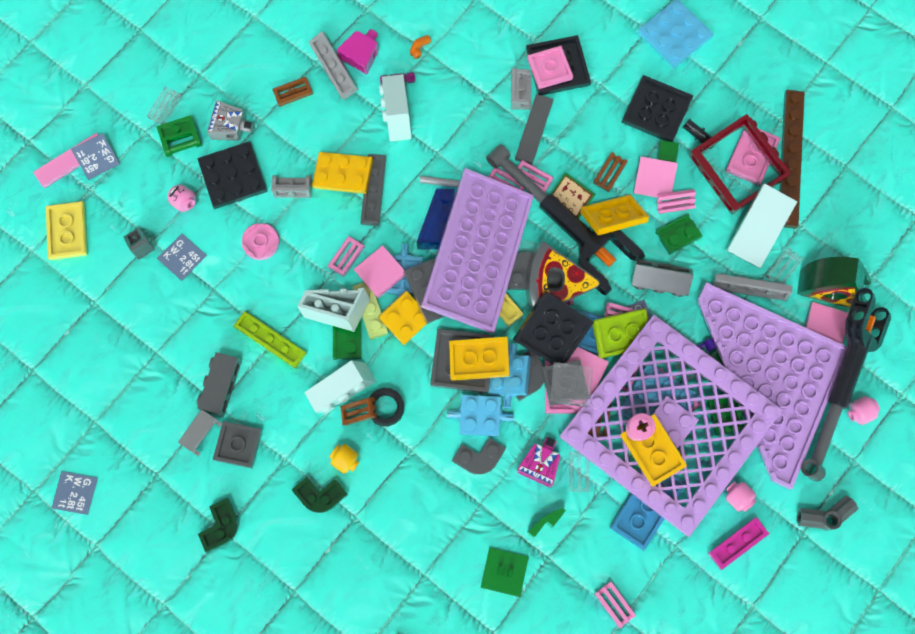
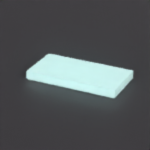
[726,184,797,268]

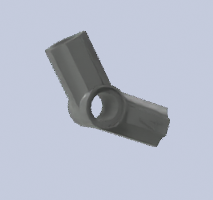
[797,495,859,531]

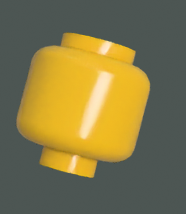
[329,444,360,474]

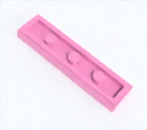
[33,133,98,188]

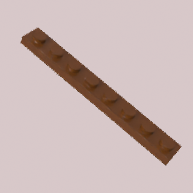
[780,90,805,229]

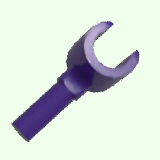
[697,339,716,352]

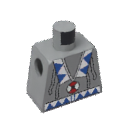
[207,101,254,141]

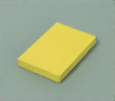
[46,201,88,260]

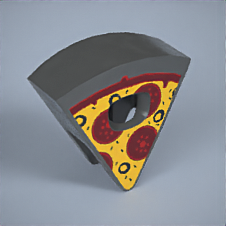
[525,241,600,311]

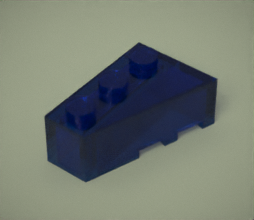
[417,189,455,250]

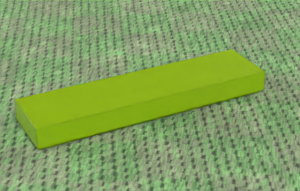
[233,311,307,369]

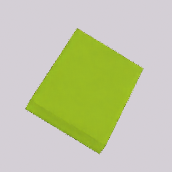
[592,308,649,358]

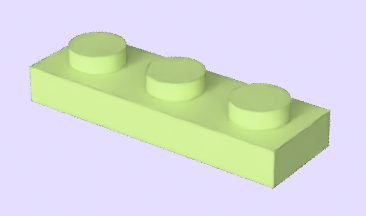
[352,283,388,340]

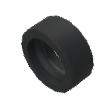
[367,388,404,427]

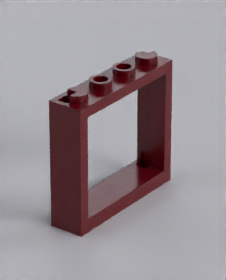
[689,114,791,215]

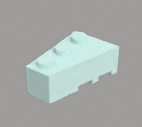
[379,74,411,142]
[297,288,370,332]
[304,360,377,414]

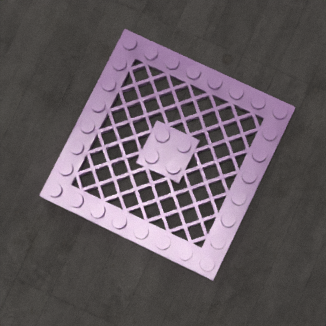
[559,315,783,537]

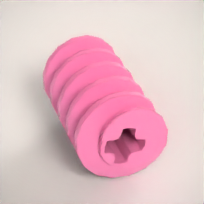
[626,413,655,441]

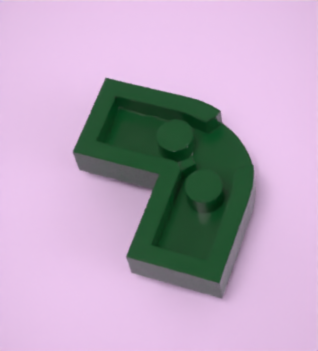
[292,477,348,513]
[198,498,238,553]

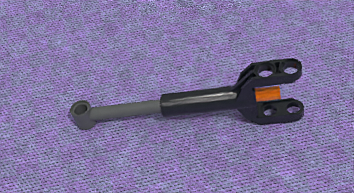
[486,144,645,296]
[801,288,891,482]

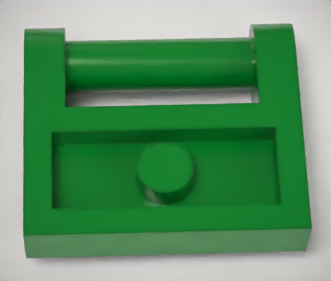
[156,115,202,157]

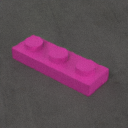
[708,517,769,570]

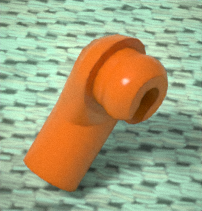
[410,35,431,59]

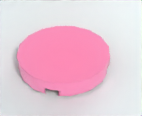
[242,223,280,260]

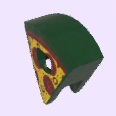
[797,257,871,308]

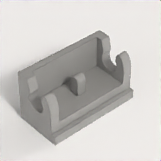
[511,68,531,110]
[271,175,312,198]
[178,409,222,456]

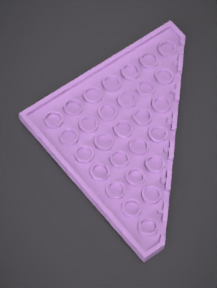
[697,283,848,490]

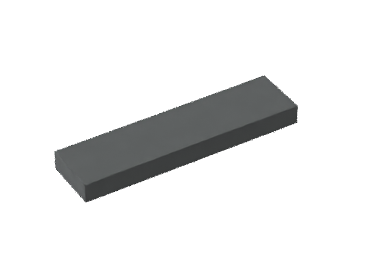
[515,94,554,165]
[360,154,386,226]

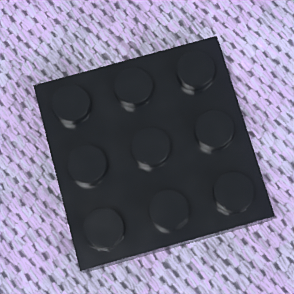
[526,35,591,95]
[622,75,694,142]
[197,141,267,209]
[513,290,594,365]

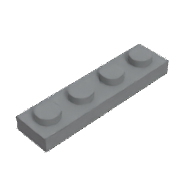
[309,32,359,100]
[711,274,792,301]

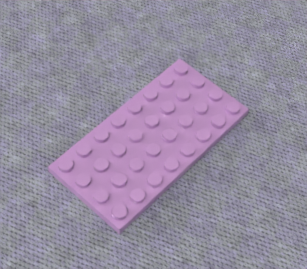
[420,168,534,333]

